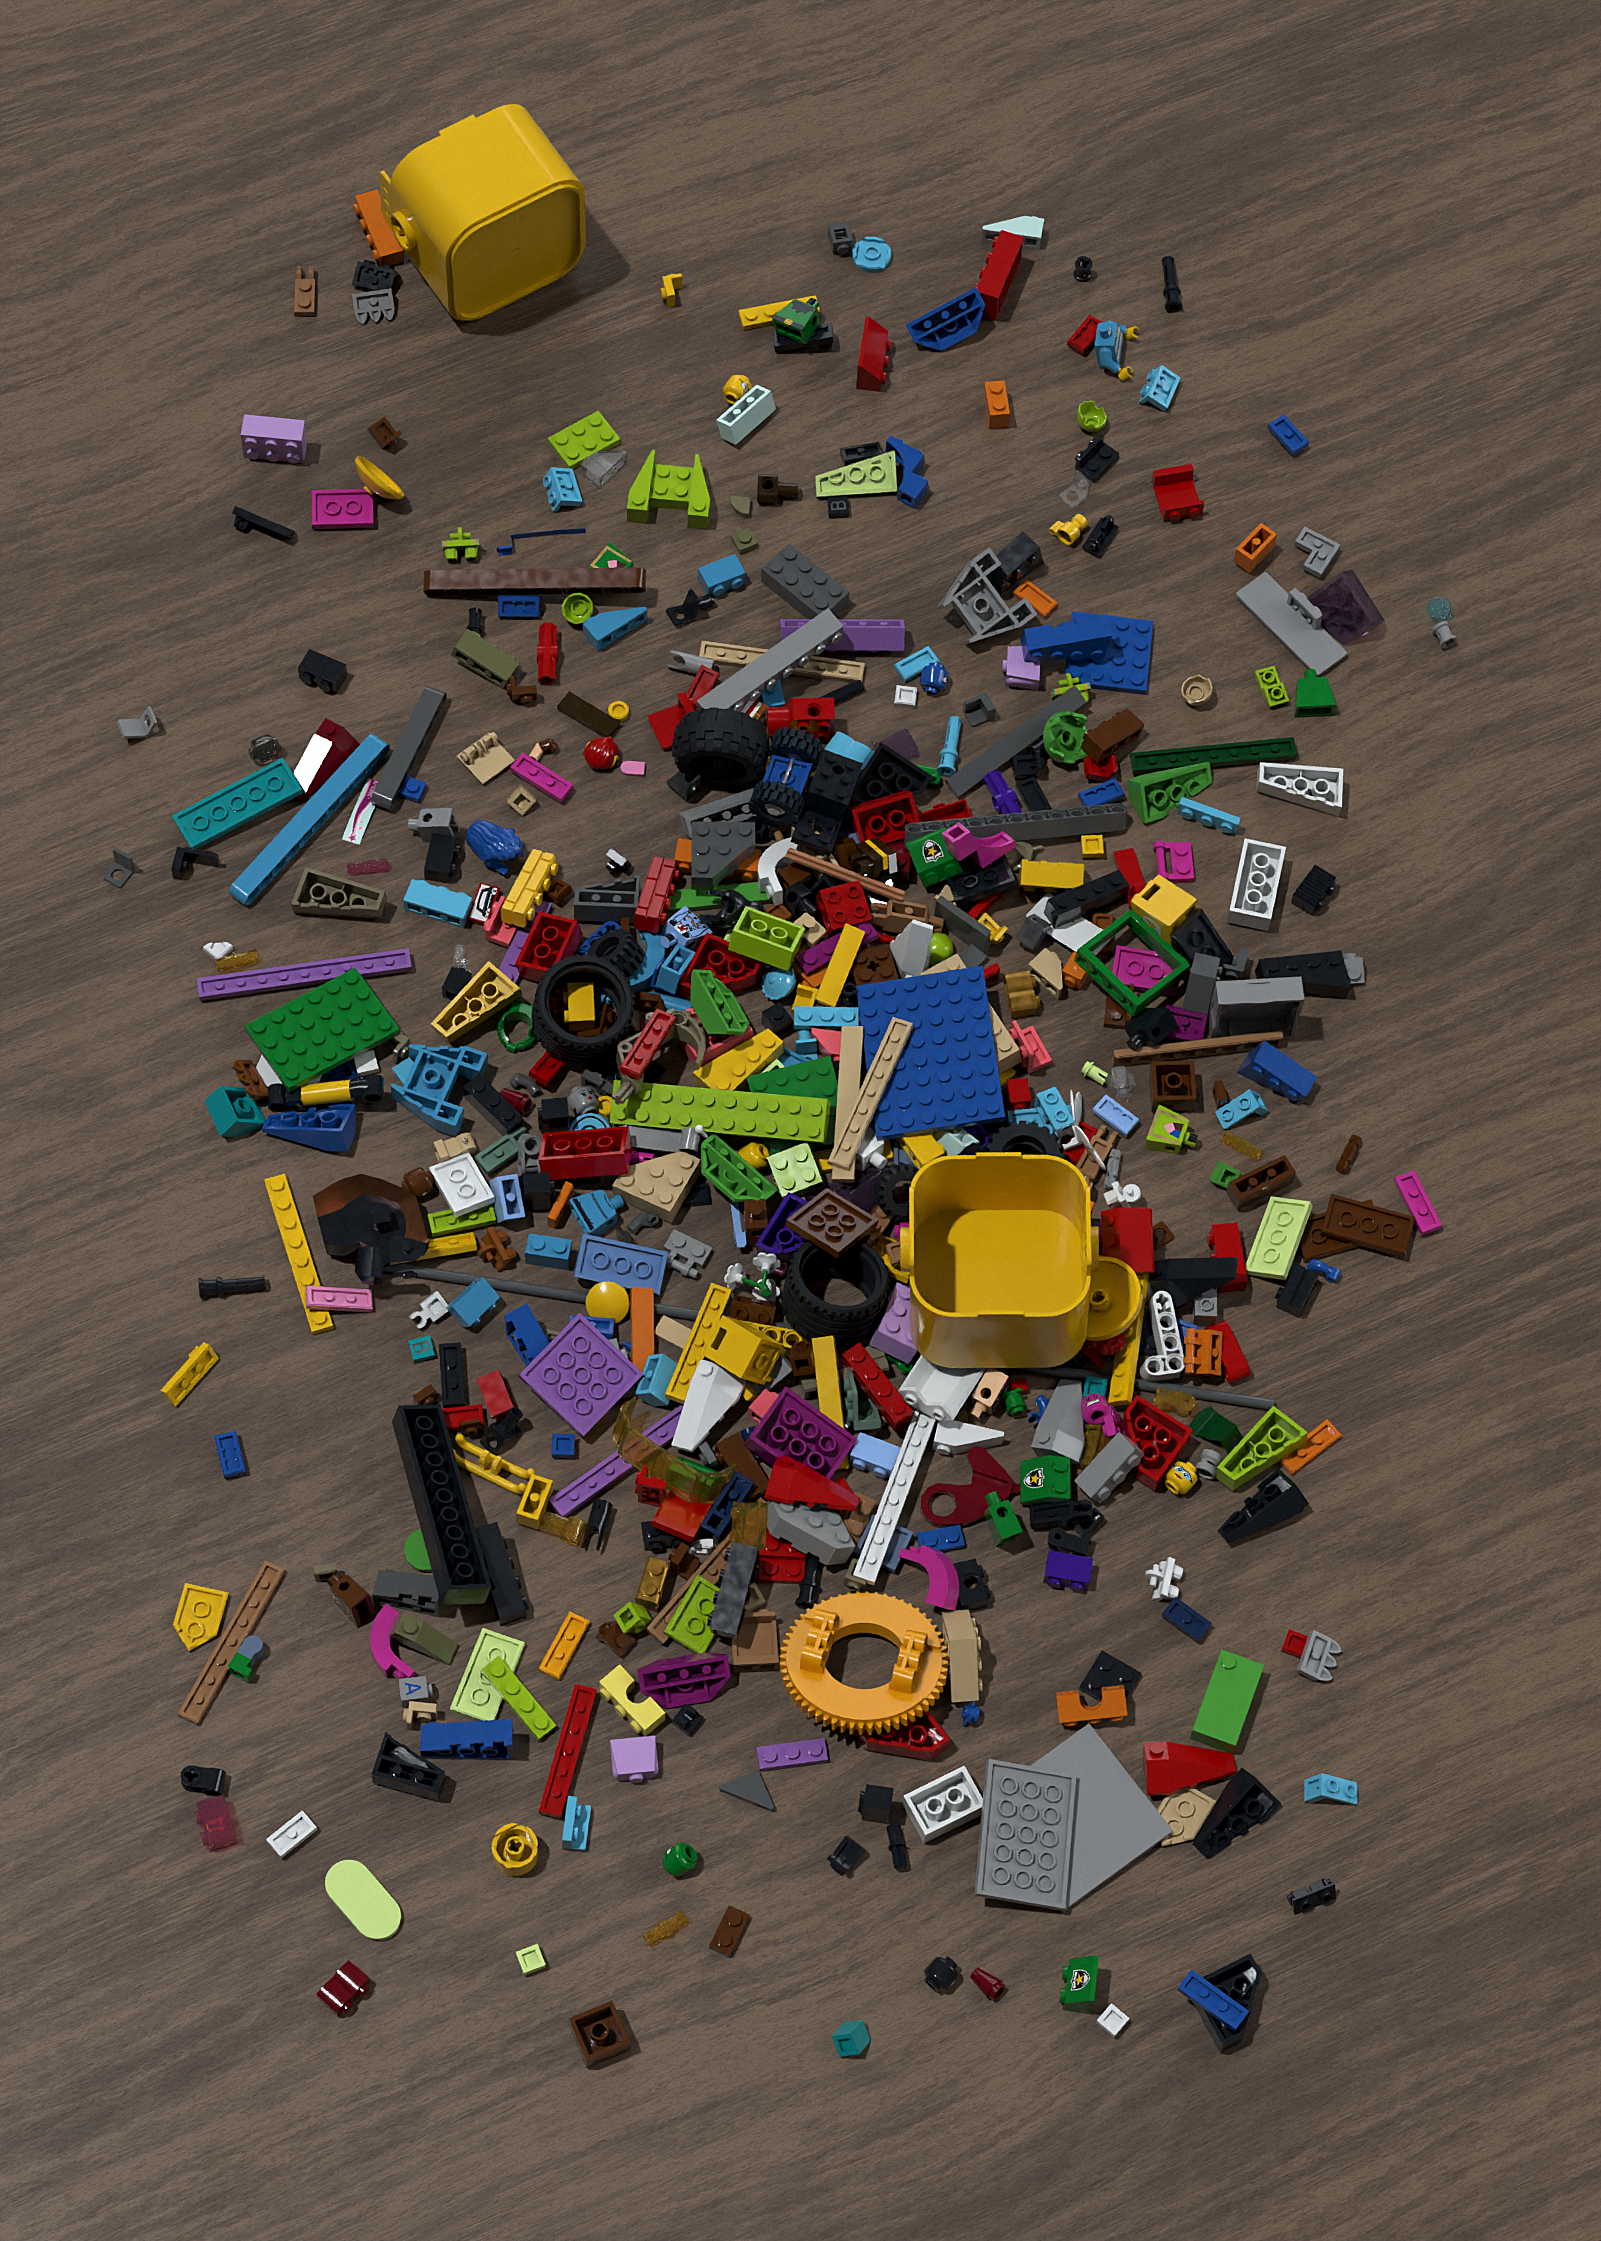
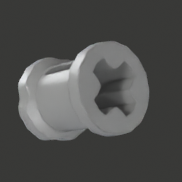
[1432,621,1457,649]

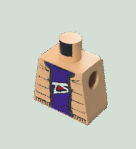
[969,1368,1010,1420]

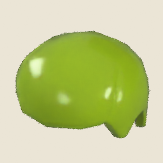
[1076,401,1107,432]
[562,592,594,624]
[929,932,954,966]

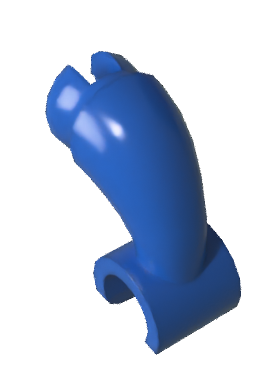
[1306,1259,1341,1282]
[1028,1395,1049,1429]

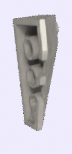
[1031,1379,1086,1464]

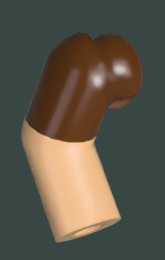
[529,738,558,761]

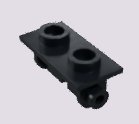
[1082,515,1119,557]
[1287,1878,1336,1915]

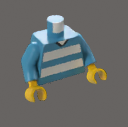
[1095,320,1139,381]

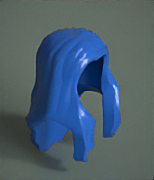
[466,820,524,875]

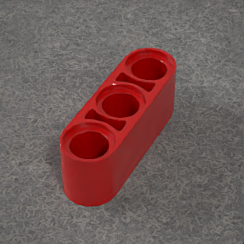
[1204,1320,1251,1384]

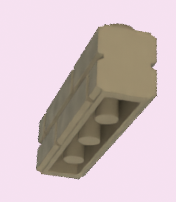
[797,1345,890,1399]

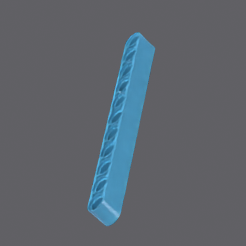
[229,734,390,906]

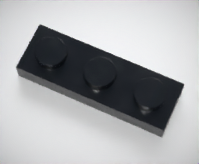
[439,1342,465,1408]

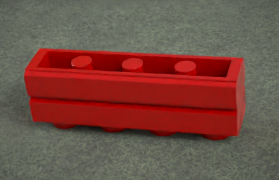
[634,856,680,933]
[841,1343,913,1431]

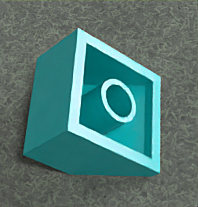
[205,1086,265,1137]

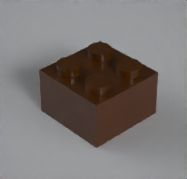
[1149,1061,1197,1111]
[568,2000,630,2068]

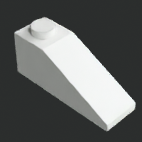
[932,1420,1004,1455]

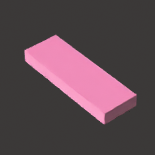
[305,1286,372,1313]

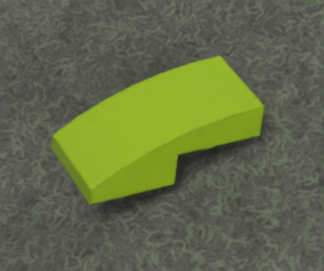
[1254,666,1289,708]

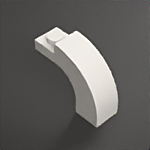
[758,837,801,906]

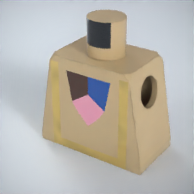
[794,913,828,949]

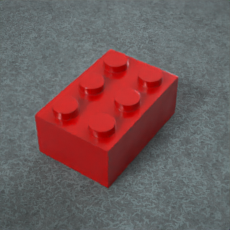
[515,911,583,982]

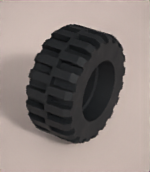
[984,1121,1065,1160]

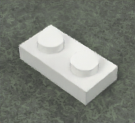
[266,1811,317,1859]

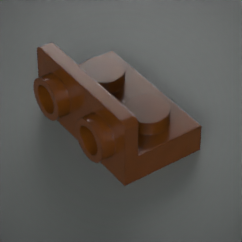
[1103,983,1137,1030]
[730,1295,778,1326]

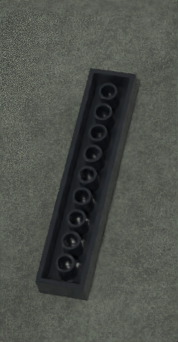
[392,1404,492,1605]

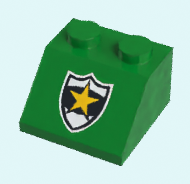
[906,827,963,888]
[1020,1455,1070,1506]
[1059,1955,1099,2014]

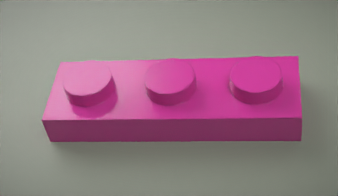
[510,752,573,803]
[1394,1170,1442,1236]

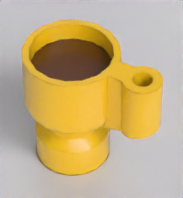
[1049,514,1088,546]

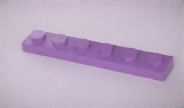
[499,900,552,1013]

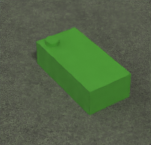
[1190,1649,1264,1753]

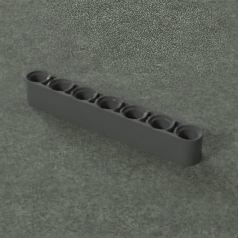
[371,686,447,810]

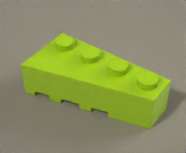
[1215,1406,1308,1491]

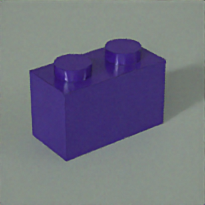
[1043,1550,1093,1592]

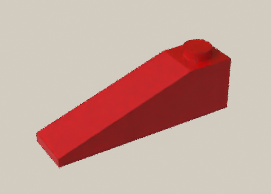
[764,1456,860,1511]
[1142,1741,1236,1796]

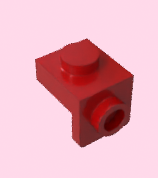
[1083,754,1118,782]

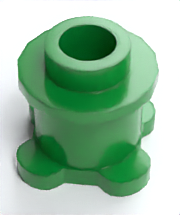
[1001,1388,1027,1417]

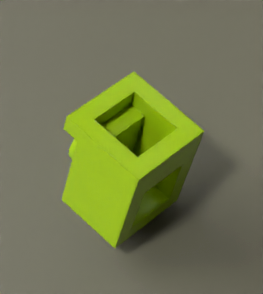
[613,1602,652,1634]

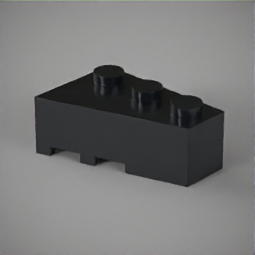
[372,1732,446,1801]

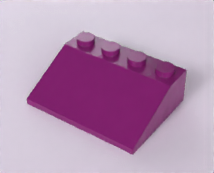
[743,1386,857,1479]

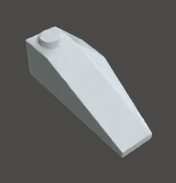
[889,919,934,979]
[671,1359,746,1452]

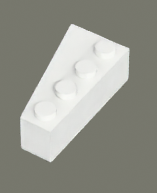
[1256,762,1343,817]

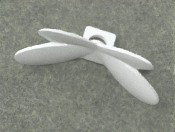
[1058,1090,1106,1170]

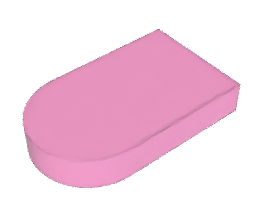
[621,761,645,777]

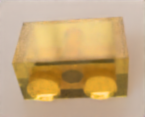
[730,1501,768,1548]

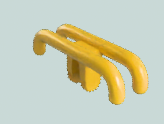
[453,1434,535,1494]

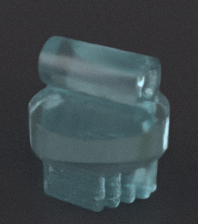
[1425,596,1452,620]

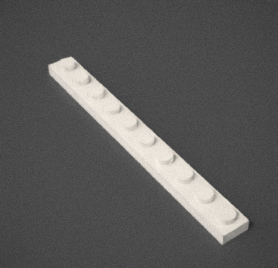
[853,1409,936,1585]

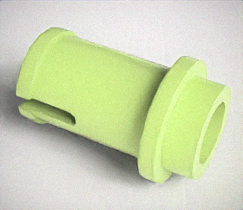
[1081,1061,1110,1086]

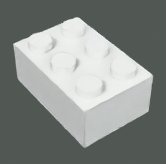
[902,1766,983,1843]

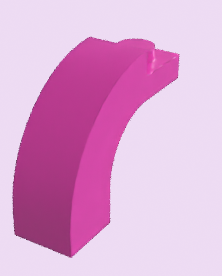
[898,1545,959,1611]
[370,1604,416,1680]

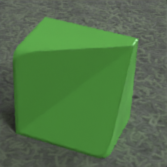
[1209,1160,1242,1189]

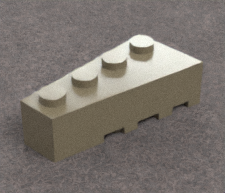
[291,867,388,919]

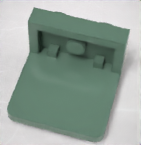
[844,1371,881,1431]

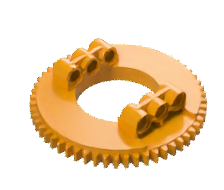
[780,1591,948,1735]

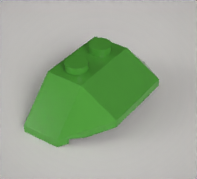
[690,969,749,1035]
[701,1133,778,1202]

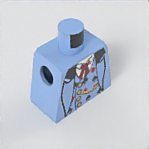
[660,906,713,951]

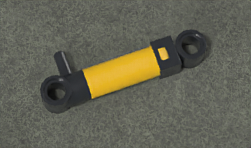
[268,1074,384,1112]

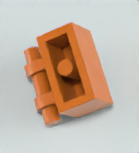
[1183,1328,1222,1376]

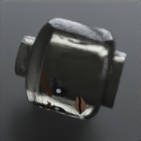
[248,734,281,764]

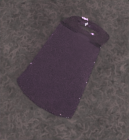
[870,729,919,758]

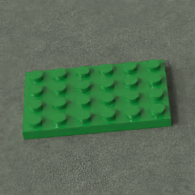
[244,968,400,1092]

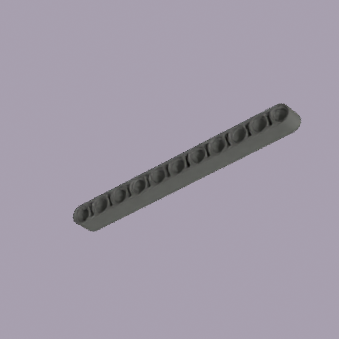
[904,803,1127,849]

